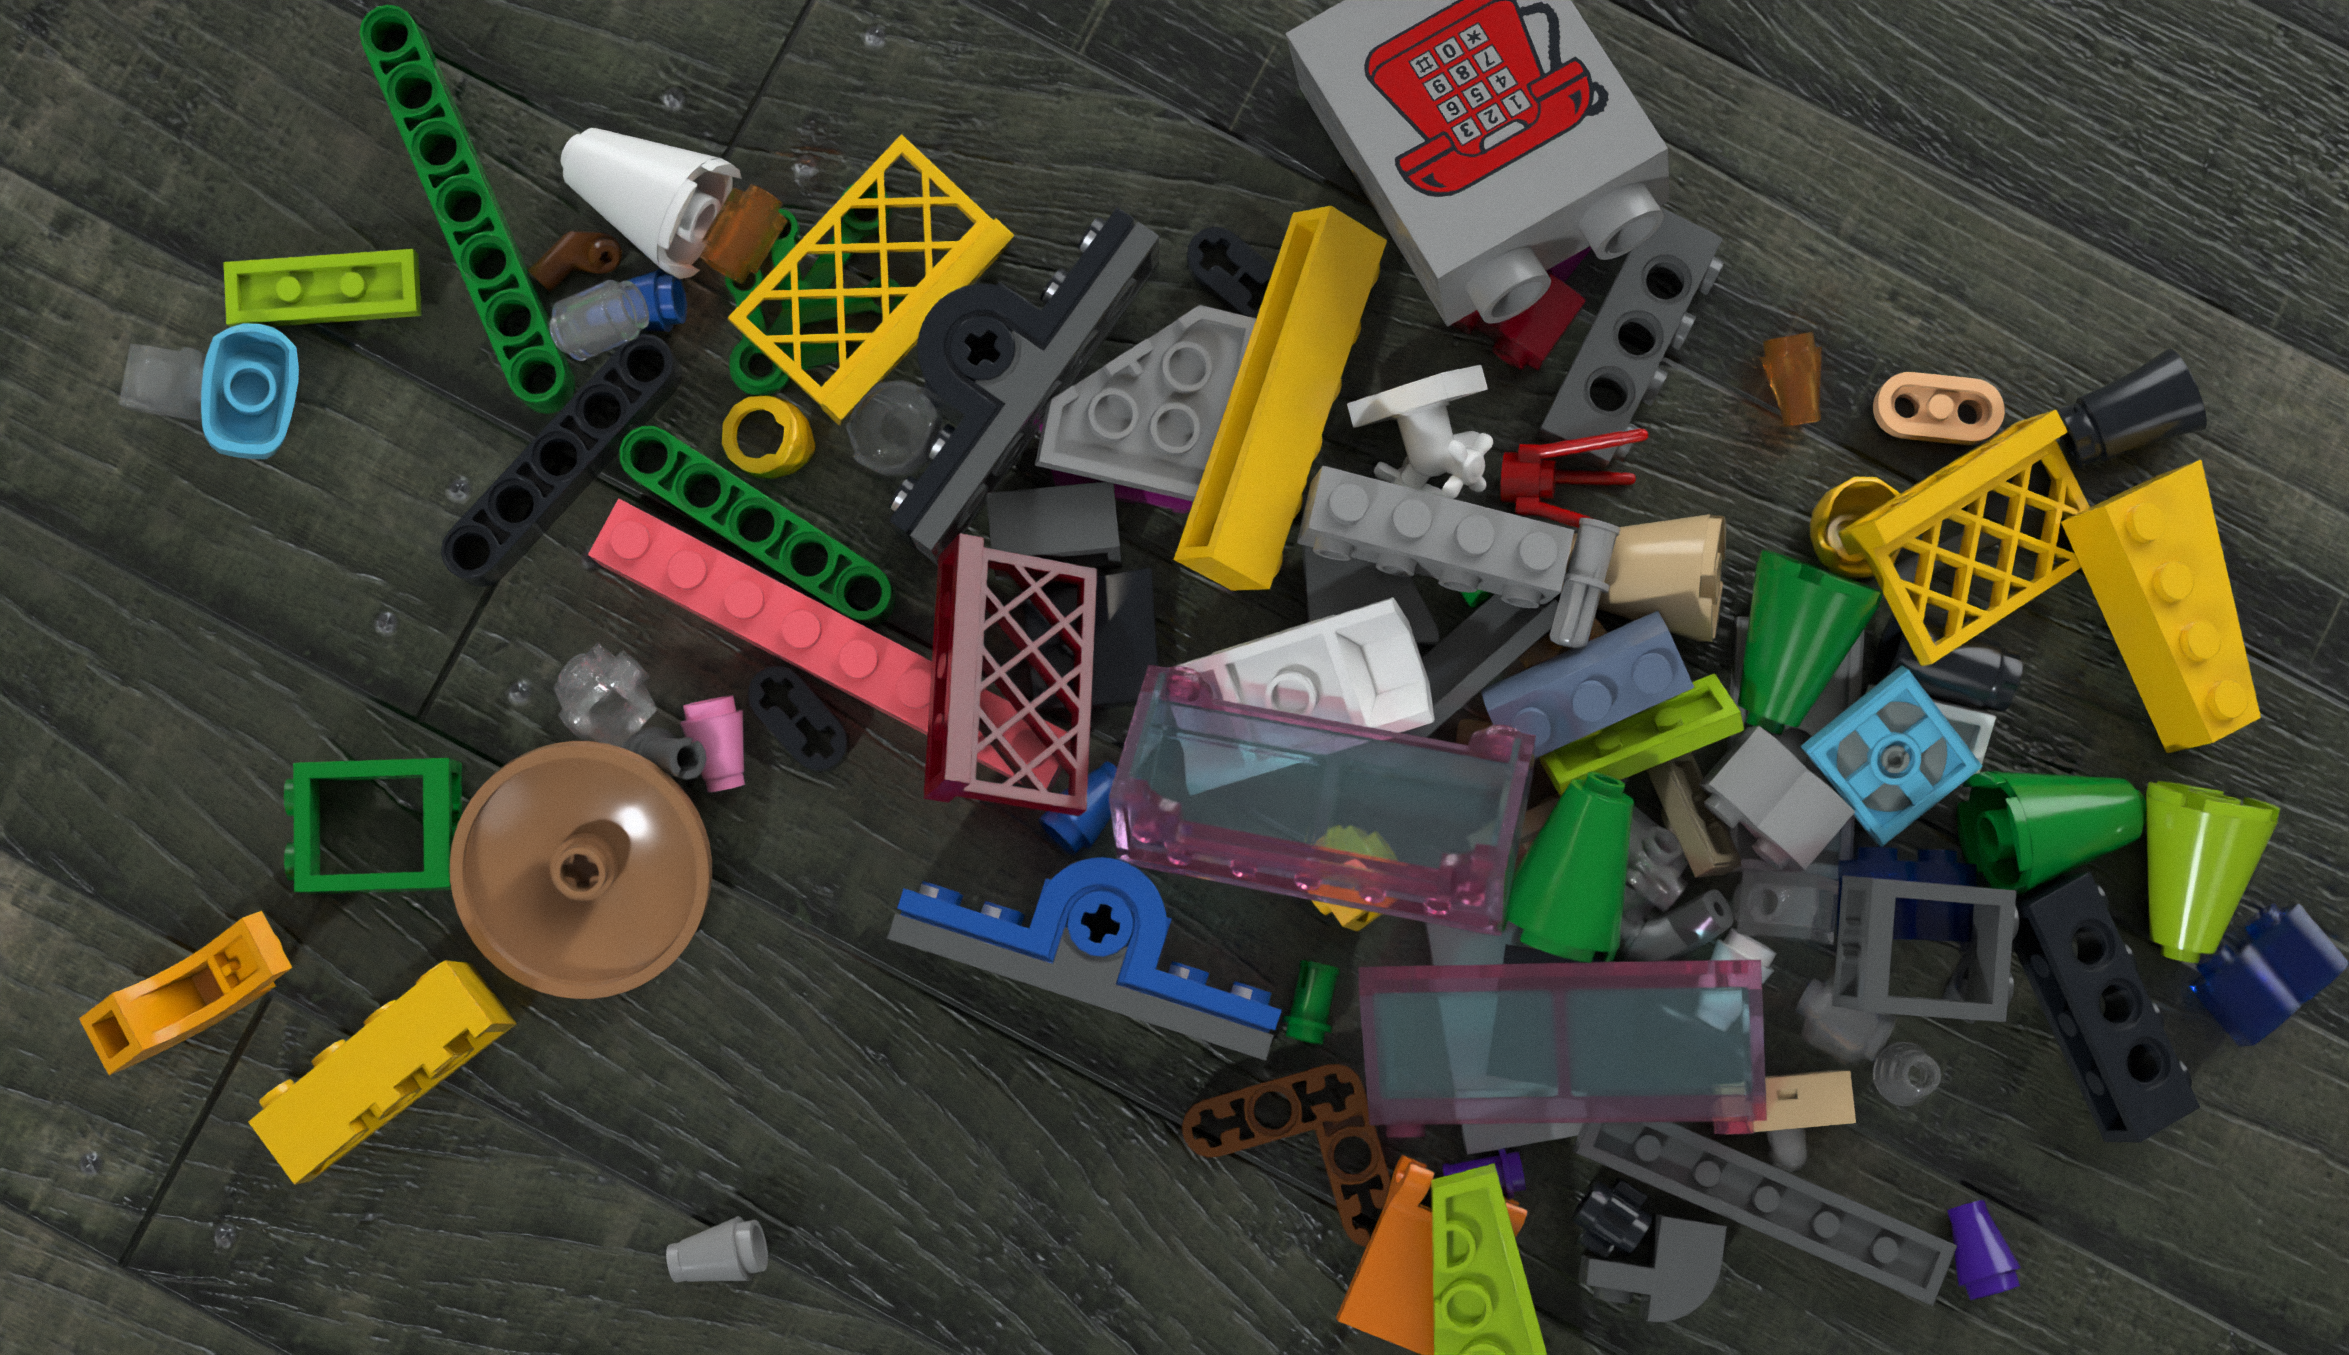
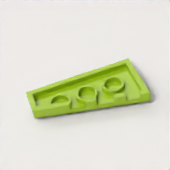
[1431,1163,1547,1355]

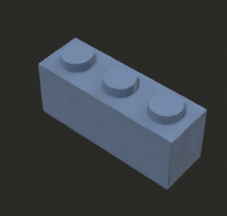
[1481,611,1695,768]

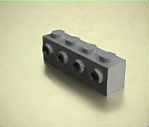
[1297,466,1574,608]

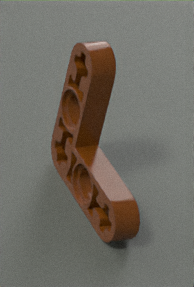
[1182,1063,1391,1247]

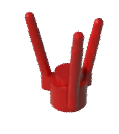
[1501,429,1649,528]

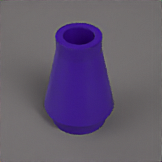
[1947,1200,2021,1301]

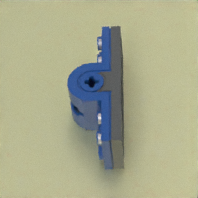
[887,857,1282,1060]

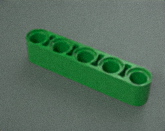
[619,426,896,627]

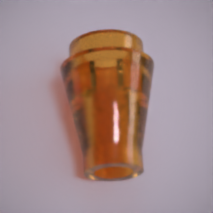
[1759,332,1822,427]

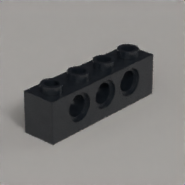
[2012,872,2200,1143]

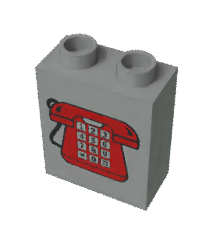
[1286,0,1669,327]

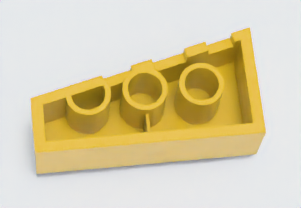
[2061,460,2261,753]
[248,960,517,1185]

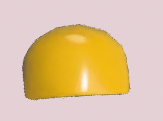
[1810,477,1902,579]

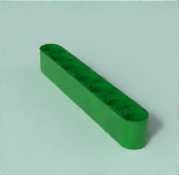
[359,4,576,414]

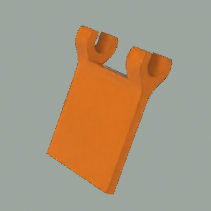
[1336,1154,1527,1355]

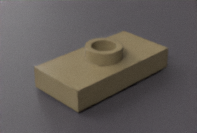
[1646,752,1742,878]

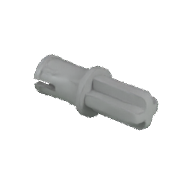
[1550,518,1620,649]

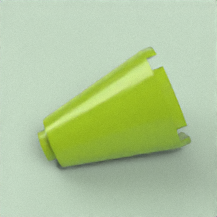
[2146,781,2281,963]

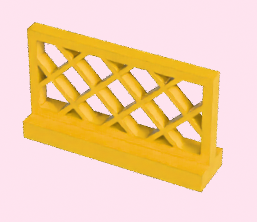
[728,134,1015,426]
[1838,410,2090,666]

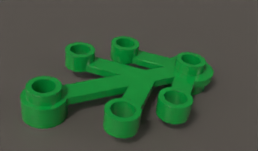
[725,183,904,396]

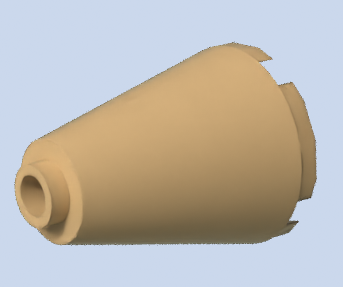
[1561,514,1726,642]

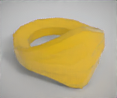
[722,395,815,479]

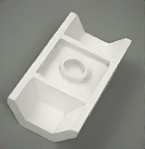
[1149,597,1435,796]

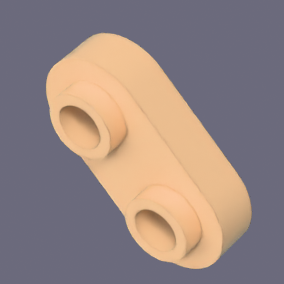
[1873,372,2005,445]

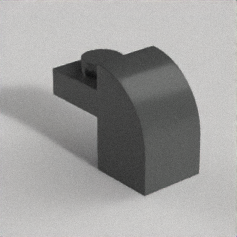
[1578,1213,1727,1322]

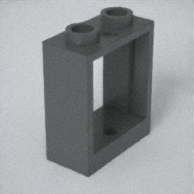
[1832,875,2019,1022]

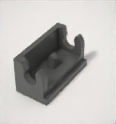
[986,482,1122,580]

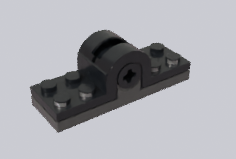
[888,207,1159,566]

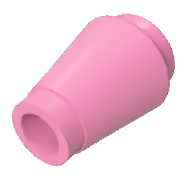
[680,695,745,792]

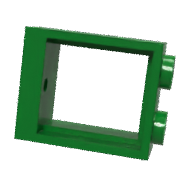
[284,758,462,895]

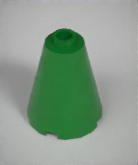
[1738,549,1883,735]
[1956,771,2147,897]
[1490,772,1634,963]

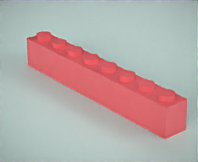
[588,498,1071,792]

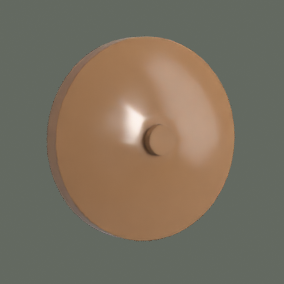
[450,741,712,999]

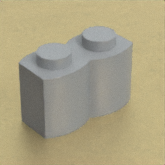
[1698,726,1855,871]

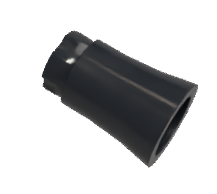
[2057,348,2207,468]
[1873,613,2024,712]

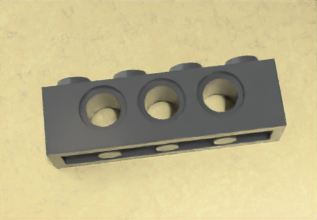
[1535,207,1724,471]

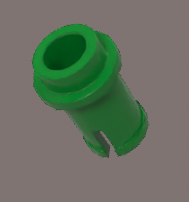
[1282,960,1341,1045]

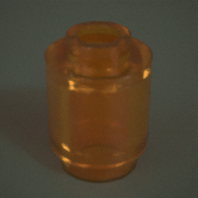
[699,184,787,284]

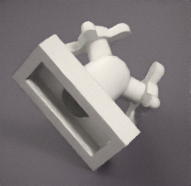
[1347,365,1493,499]

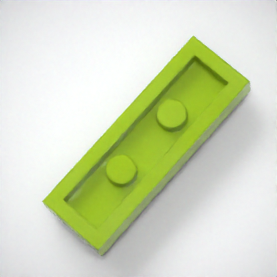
[223,249,422,327]
[1539,673,1744,796]

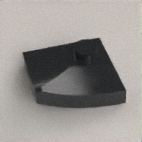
[1022,568,1161,714]

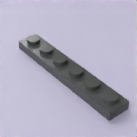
[1572,1091,1957,1306]

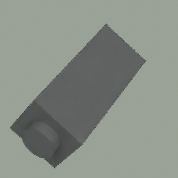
[1300,495,1439,649]

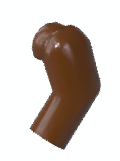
[528,230,622,292]

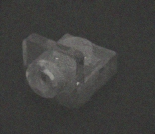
[119,343,206,421]

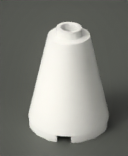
[561,128,742,279]

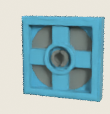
[1800,665,1983,847]

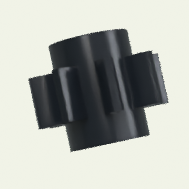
[1571,1177,1652,1260]

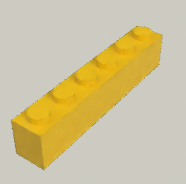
[1174,206,1387,591]

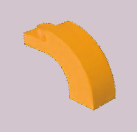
[79,911,292,1075]

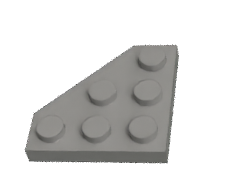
[1035,305,1256,502]

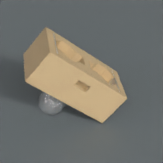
[1711,1070,1856,1173]

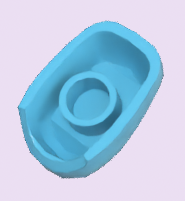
[201,323,299,459]

